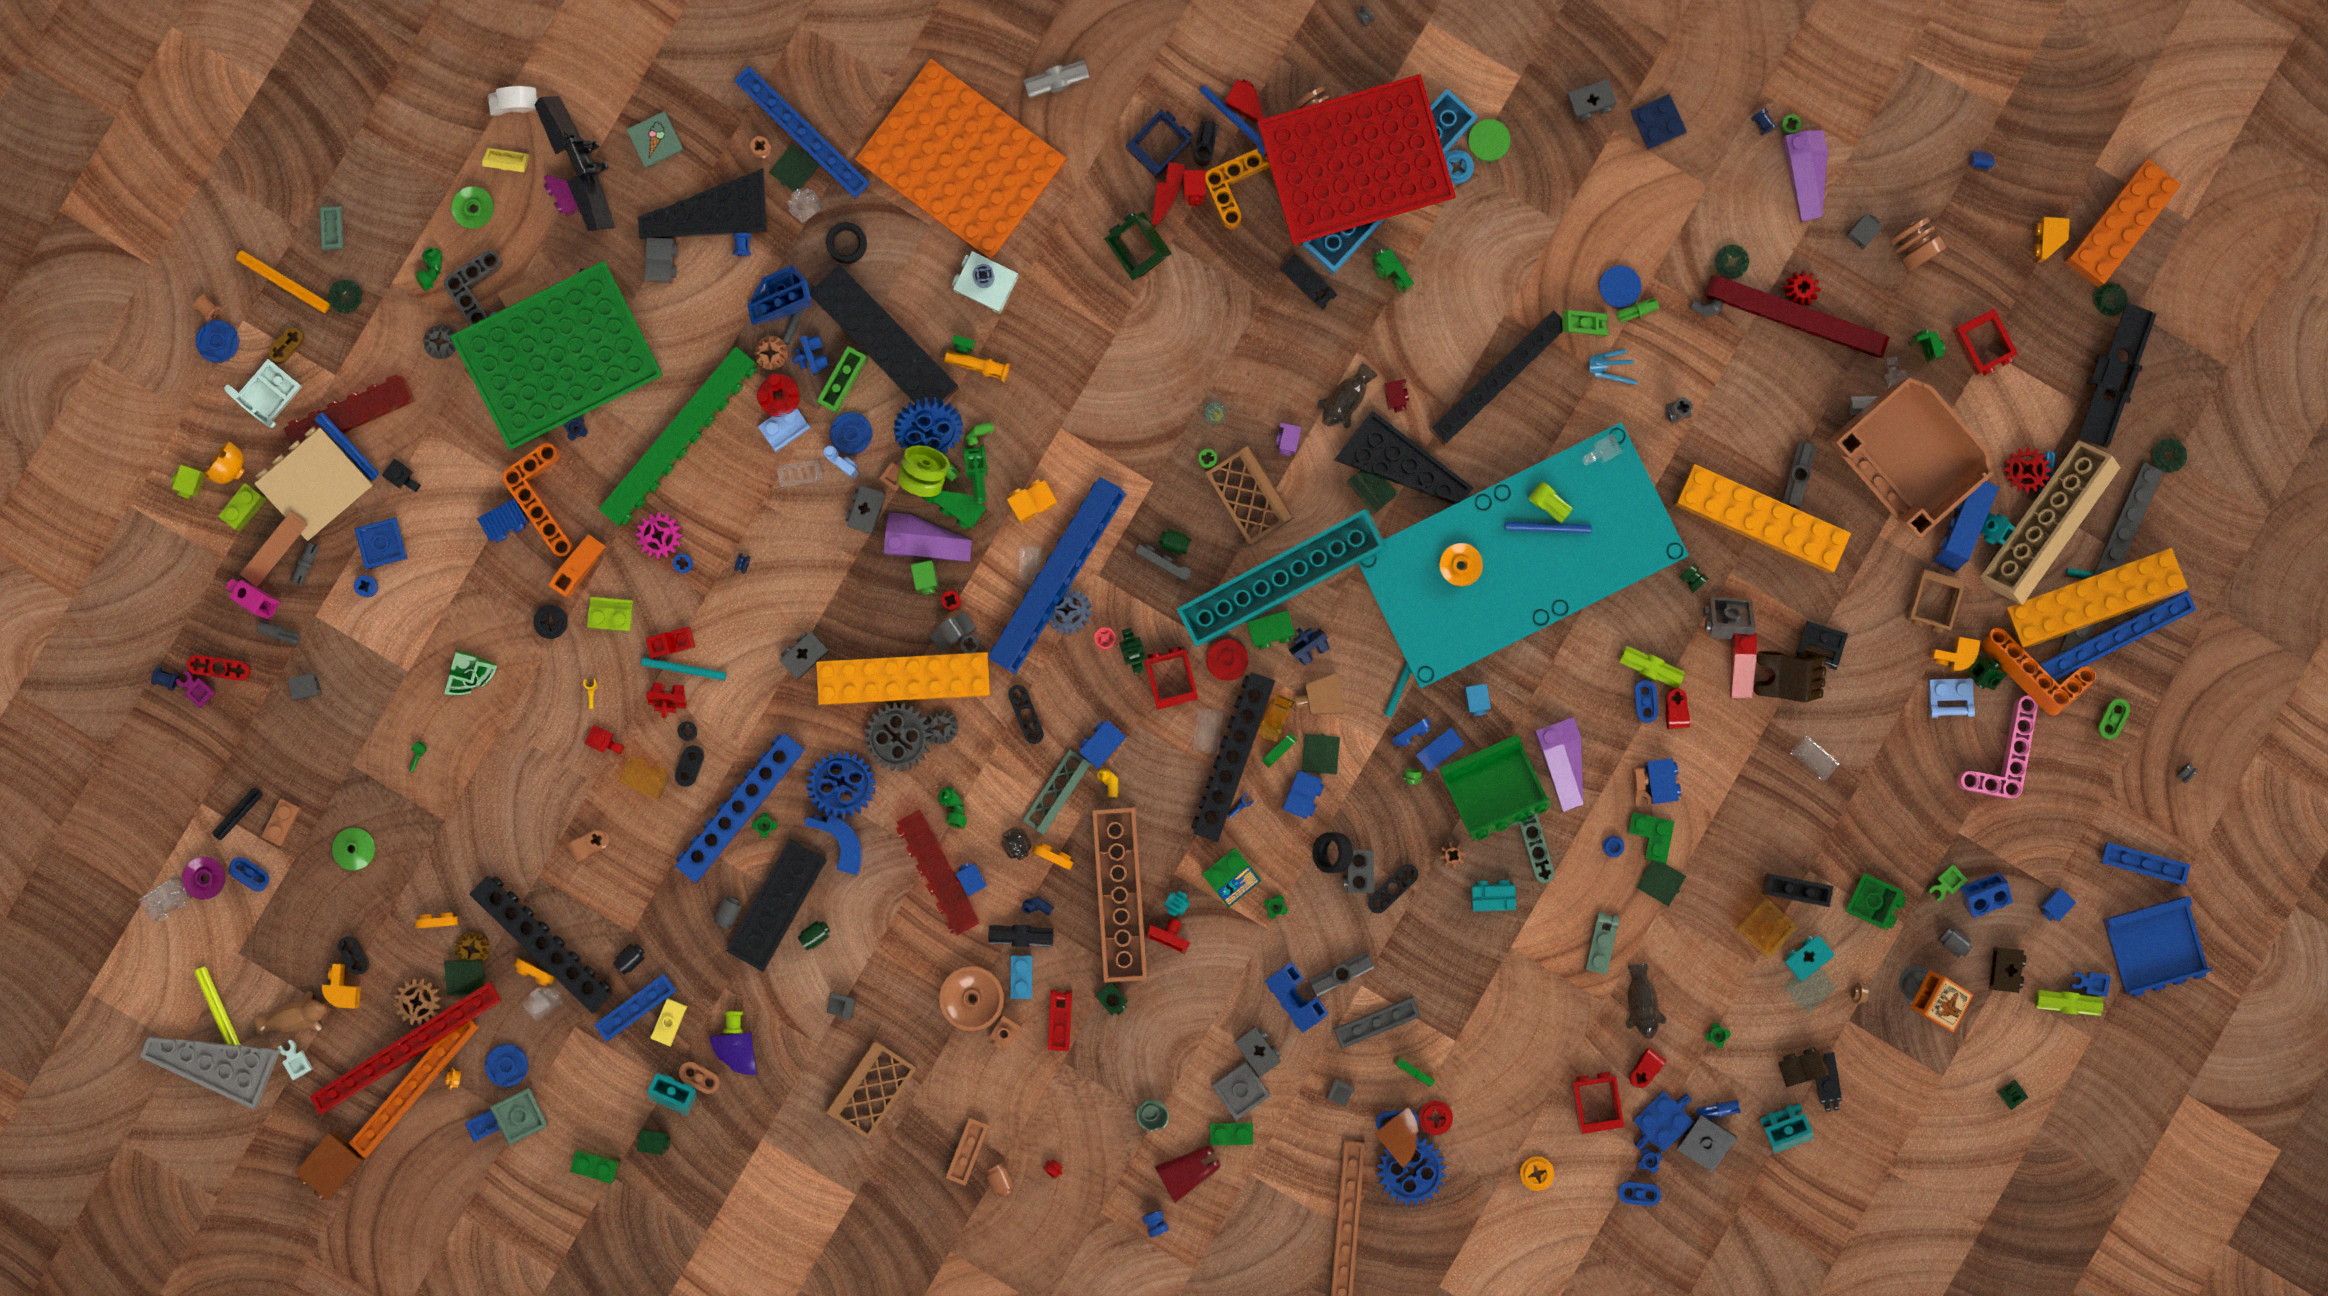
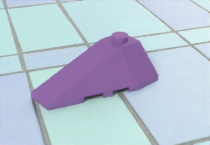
[1781,130,1828,222]
[884,513,972,562]
[1534,717,1583,812]

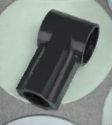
[1194,121,1219,166]

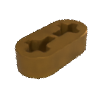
[268,327,305,363]

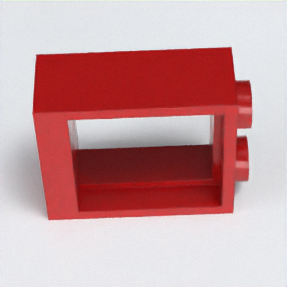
[1952,308,2018,376]
[1145,647,1198,710]
[1571,1072,1624,1134]

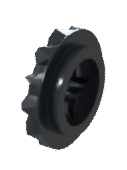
[533,605,568,639]

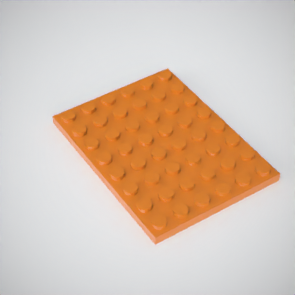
[855,59,1067,261]

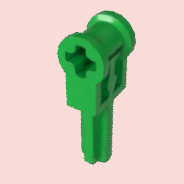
[963,444,988,504]

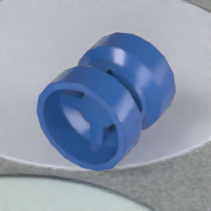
[1142,1209,1169,1238]

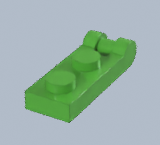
[1562,310,1609,337]

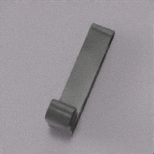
[444,250,502,325]

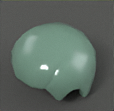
[1136,1099,1169,1132]

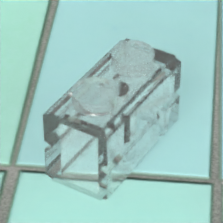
[1790,736,1840,780]
[138,876,193,922]

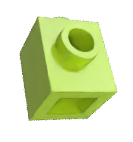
[172,465,205,499]

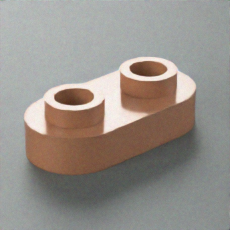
[679,1062,720,1094]

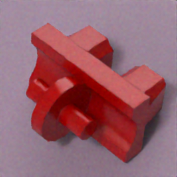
[646,682,687,718]

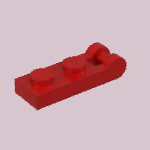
[1048,990,1072,1051]

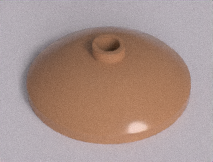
[939,966,1004,1031]

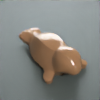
[254,991,327,1036]

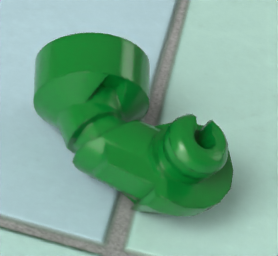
[414,247,442,292]
[938,787,968,829]

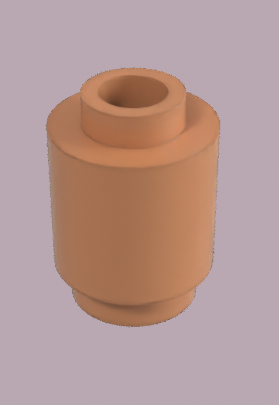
[986,1164,1014,1198]

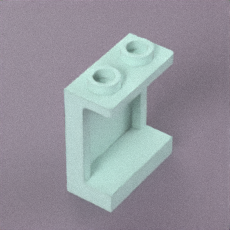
[952,251,1019,314]

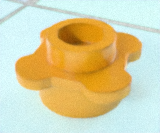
[445,1068,461,1090]

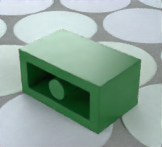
[1246,610,1295,650]
[570,1149,621,1184]

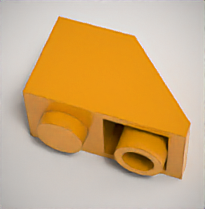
[2034,217,2070,263]

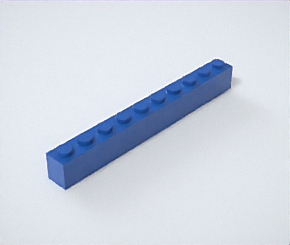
[988,477,1127,675]

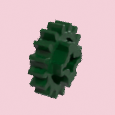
[1119,628,1146,675]

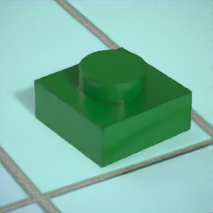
[952,335,976,353]

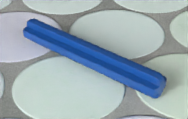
[315,412,379,481]

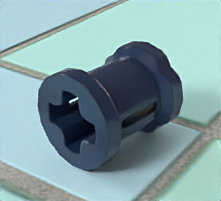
[1751,108,1778,136]
[151,667,179,691]

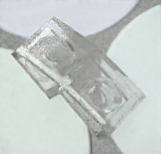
[1019,547,1041,591]

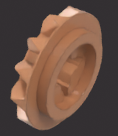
[754,336,788,370]

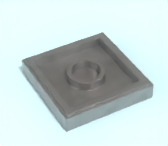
[1211,1061,1271,1121]

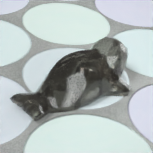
[1317,363,1377,428]
[1626,963,1666,1039]

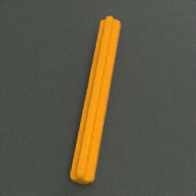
[236,250,330,313]

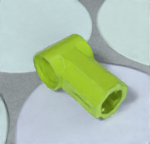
[1528,481,1573,523]

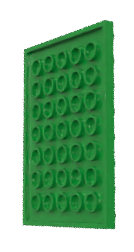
[450,260,663,450]

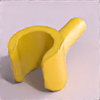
[583,679,598,709]

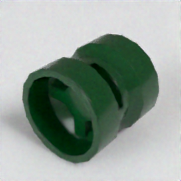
[1679,563,1709,593]

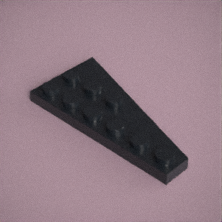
[638,168,767,240]
[1334,410,1473,504]

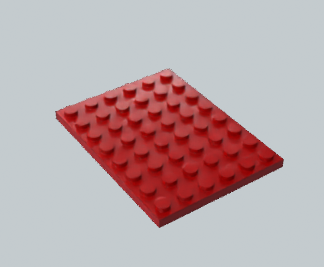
[1257,74,1456,246]

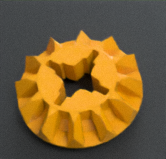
[1520,1156,1554,1191]

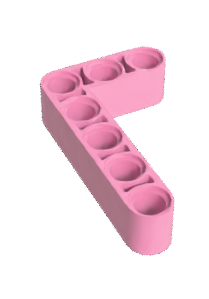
[1957,695,2038,799]

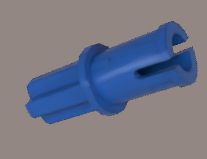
[1697,1100,1741,1119]

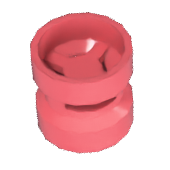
[1094,627,1116,650]

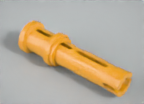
[944,349,1010,382]

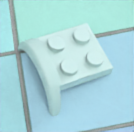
[224,359,302,429]

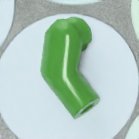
[965,422,994,447]

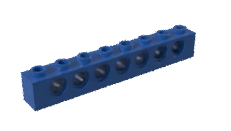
[675,733,805,883]

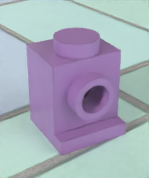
[1276,423,1301,456]

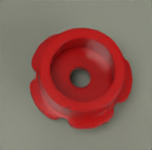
[1043,1160,1063,1179]

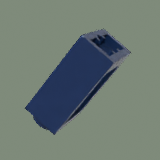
[1126,109,1192,178]

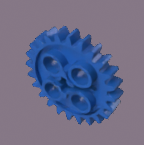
[893,397,963,453]
[806,751,876,819]
[1376,1136,1446,1206]

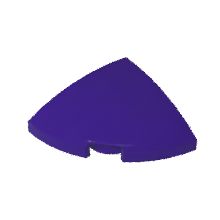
[710,1032,757,1075]

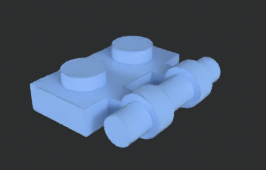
[823,446,859,480]

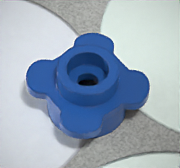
[1638,1148,1662,1173]

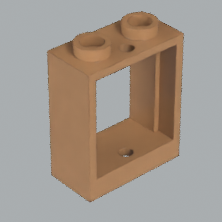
[1906,569,1965,634]

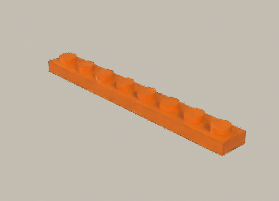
[349,1020,479,1158]

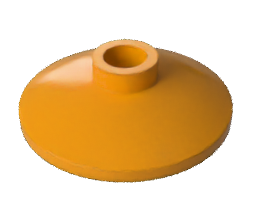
[1440,543,1483,586]

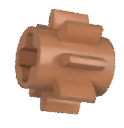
[1439,842,1466,869]

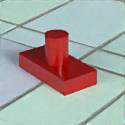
[1146,919,1190,954]

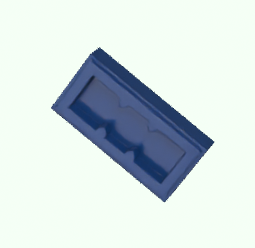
[464,1110,500,1142]

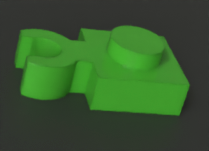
[1927,864,1968,902]

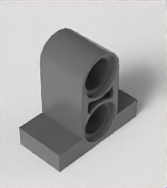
[929,611,976,653]

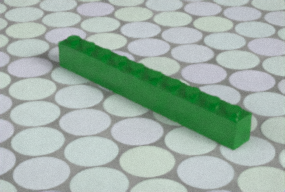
[598,346,757,528]

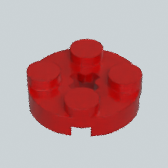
[756,374,800,417]

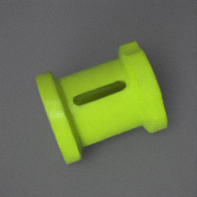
[723,1011,743,1033]

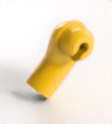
[1097,768,1118,797]

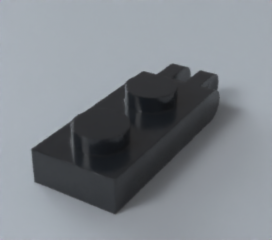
[1816,1052,1842,1112]

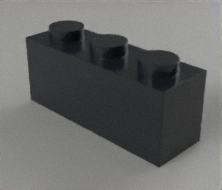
[1762,873,1834,907]

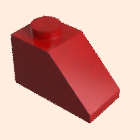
[1225,79,1264,123]

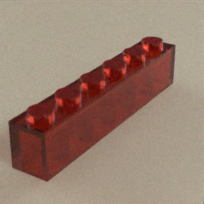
[284,375,415,445]
[896,810,980,935]

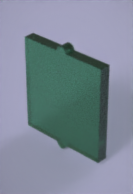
[769,144,820,194]
[1302,733,1340,775]
[1636,861,1686,907]
[443,960,486,995]

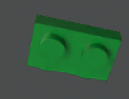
[1908,329,1945,363]

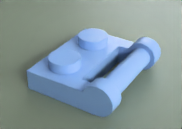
[1928,679,1975,718]

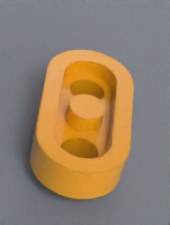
[1032,842,1074,870]
[415,912,458,928]
[514,957,555,986]

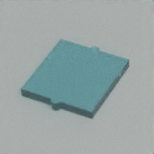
[1784,969,1836,1013]

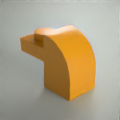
[1929,637,1981,672]
[322,963,361,1009]

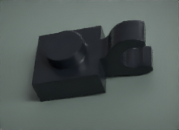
[382,459,421,492]

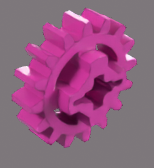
[635,512,683,559]

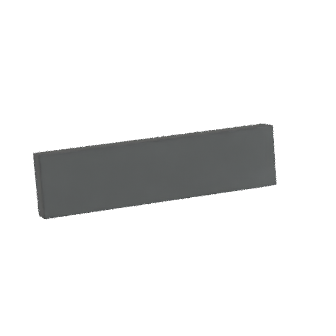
[1333,997,1421,1049]

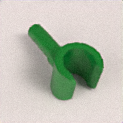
[409,741,427,772]

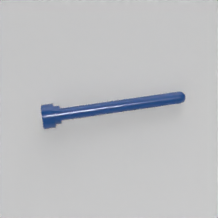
[1199,86,1267,158]

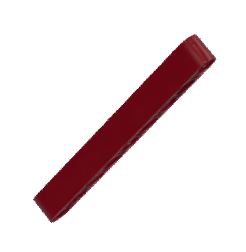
[1704,275,1890,358]

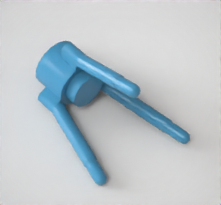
[1589,349,1637,385]

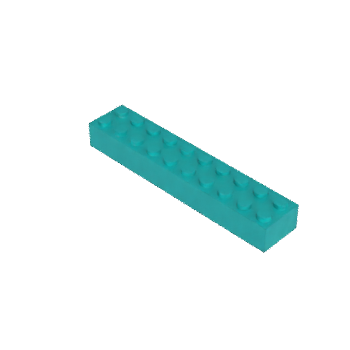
[1177,509,1388,647]

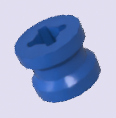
[354,575,379,598]

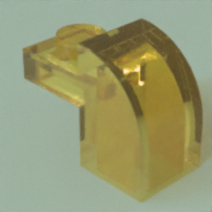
[1257,693,1294,742]

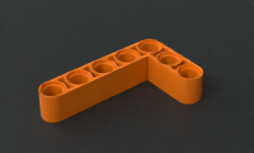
[502,443,574,558]
[1982,628,2096,716]

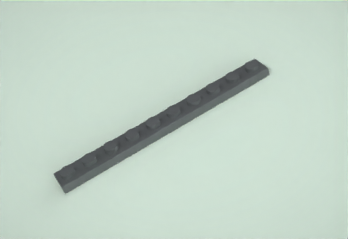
[2057,463,2163,654]

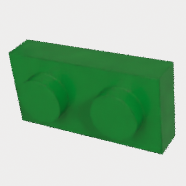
[1210,1122,1253,1145]

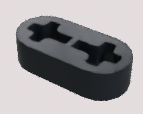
[338,936,369,975]

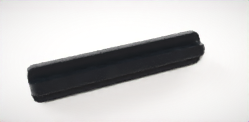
[212,788,263,840]

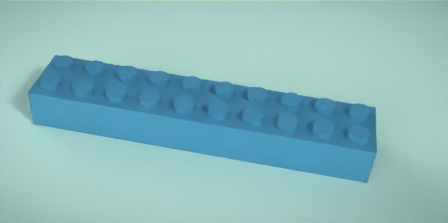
[1302,88,1478,276]

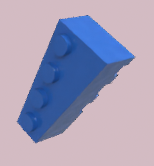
[1932,481,1999,573]

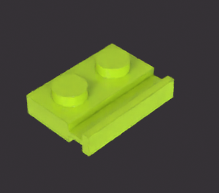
[587,597,633,632]

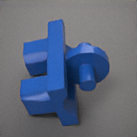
[791,335,829,376]

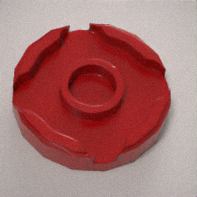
[1206,638,1249,681]

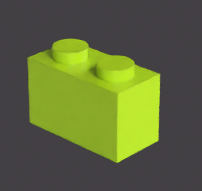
[218,483,267,531]

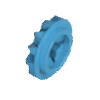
[1444,150,1474,184]

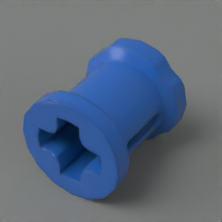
[732,233,752,256]

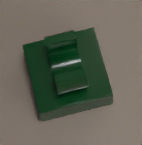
[1997,1080,2029,1110]

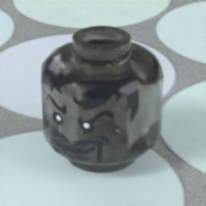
[1000,827,1032,860]

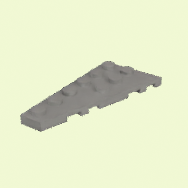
[140,1036,280,1109]

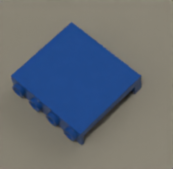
[2103,896,2212,997]

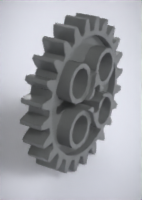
[863,702,933,772]

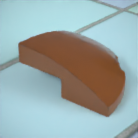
[1375,1107,1418,1168]

